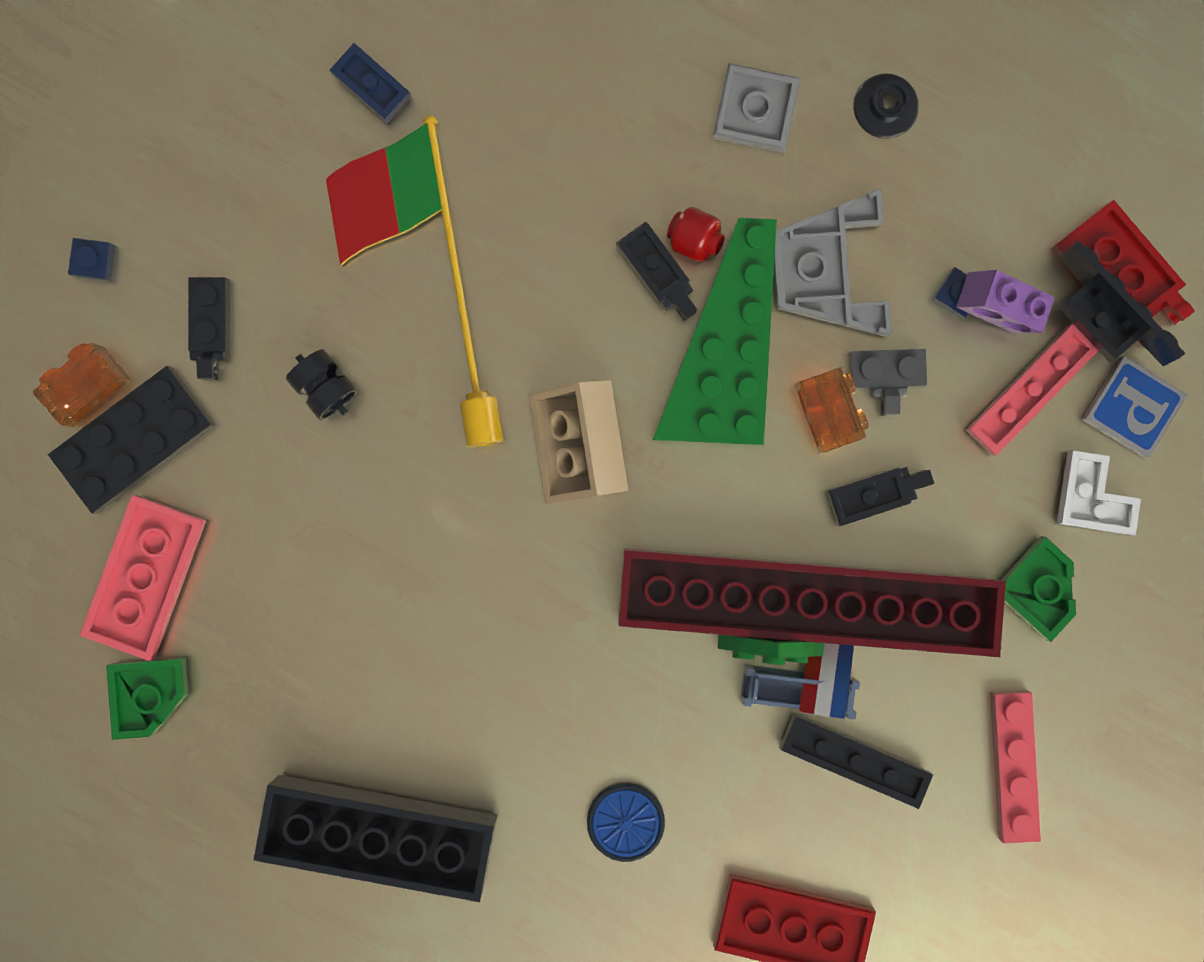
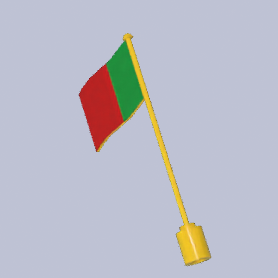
[326,115,504,448]

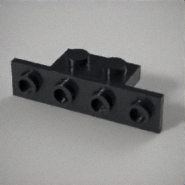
[1058,240,1185,366]

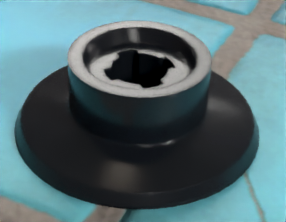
[853,73,919,139]

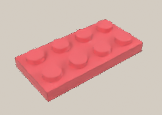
[80,495,207,661]

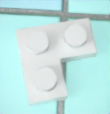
[1057,450,1141,536]

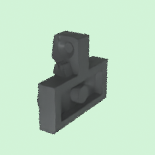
[849,349,927,416]

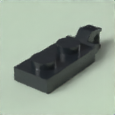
[616,221,697,321]
[188,277,230,380]
[826,467,935,526]

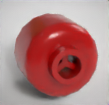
[667,207,725,262]

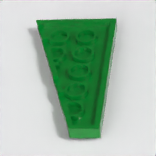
[652,218,777,445]

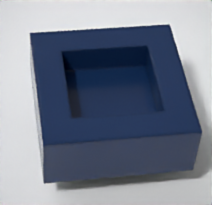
[68,238,115,282]
[931,267,969,320]

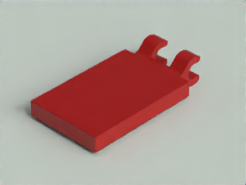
[1051,199,1195,348]

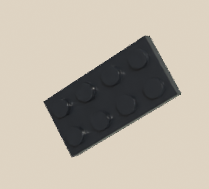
[47,366,215,514]

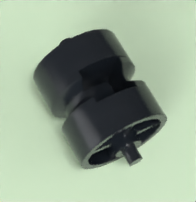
[286,349,358,421]

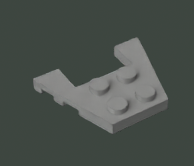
[774,189,892,336]

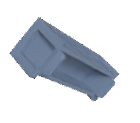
[740,664,860,720]

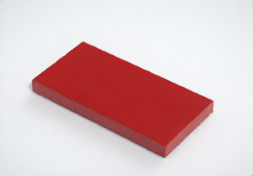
[713,874,876,962]

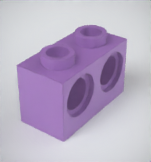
[956,270,1055,333]

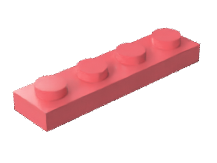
[966,323,1098,456]
[990,690,1041,844]

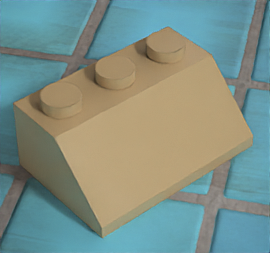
[529,380,629,504]

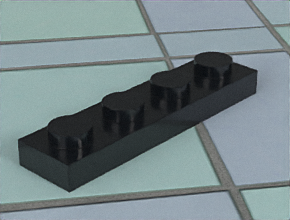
[779,713,933,809]

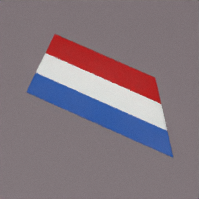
[799,643,854,719]

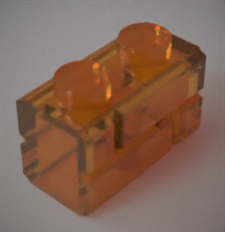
[33,343,131,427]
[794,367,869,454]

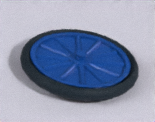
[587,783,665,862]

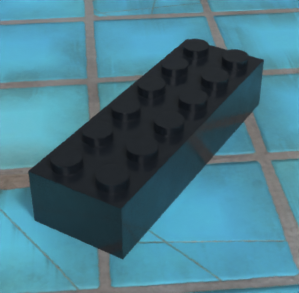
[253,775,498,902]

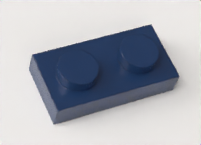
[329,43,412,123]

